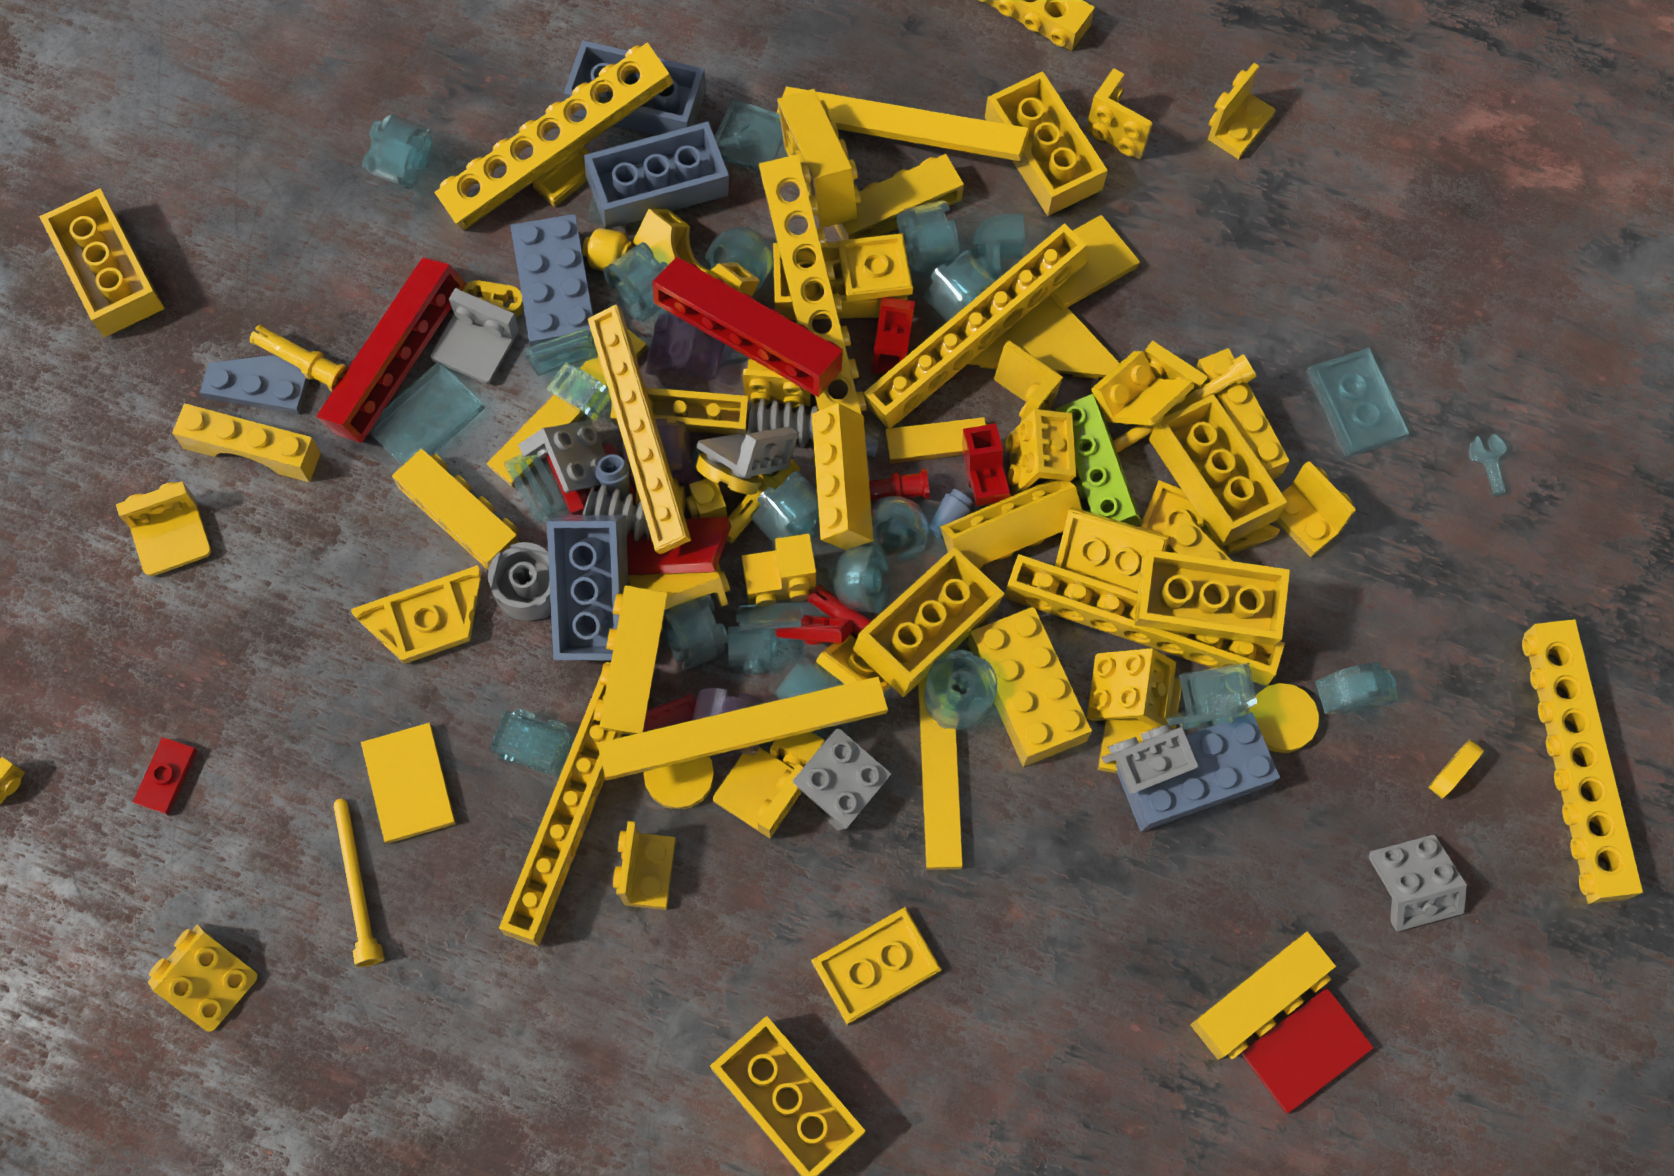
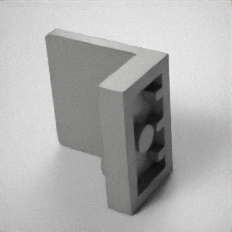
[430,288,519,384]
[518,420,606,493]
[697,427,799,479]
[1102,724,1198,794]
[793,729,891,831]
[1369,835,1467,932]

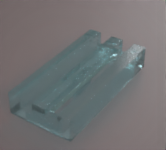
[524,328,599,376]
[504,454,566,523]

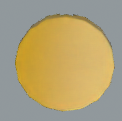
[696,453,762,495]
[1248,683,1319,753]
[643,756,714,810]

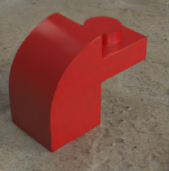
[871,297,915,375]
[962,423,1010,506]

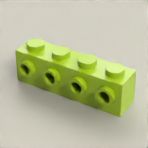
[1056,394,1142,526]

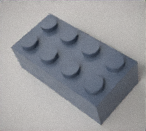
[563,40,706,135]
[584,122,729,229]
[510,214,596,359]
[547,515,629,660]
[1115,712,1280,832]

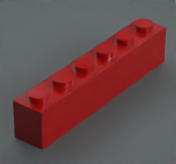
[652,256,843,397]
[316,257,467,444]

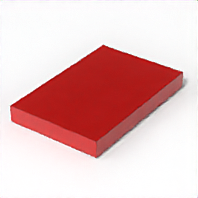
[627,517,732,575]
[1240,988,1373,1114]

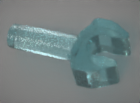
[1469,433,1507,496]

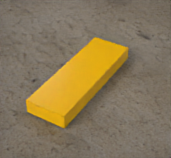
[885,417,986,464]

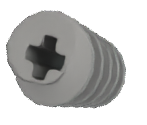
[747,399,818,448]
[583,485,651,542]

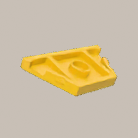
[351,565,481,664]

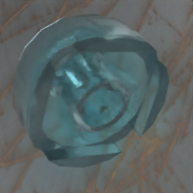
[705,226,773,291]
[863,496,929,560]
[829,544,889,613]

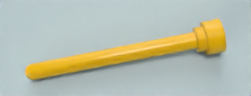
[1113,354,1257,453]
[334,798,384,967]

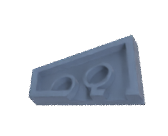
[200,350,314,415]

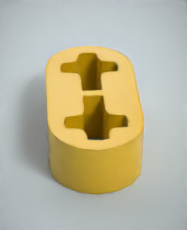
[463,280,524,318]
[1428,739,1484,799]

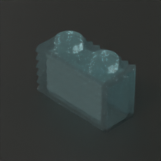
[489,708,574,778]

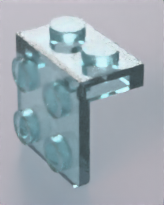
[1167,662,1257,730]

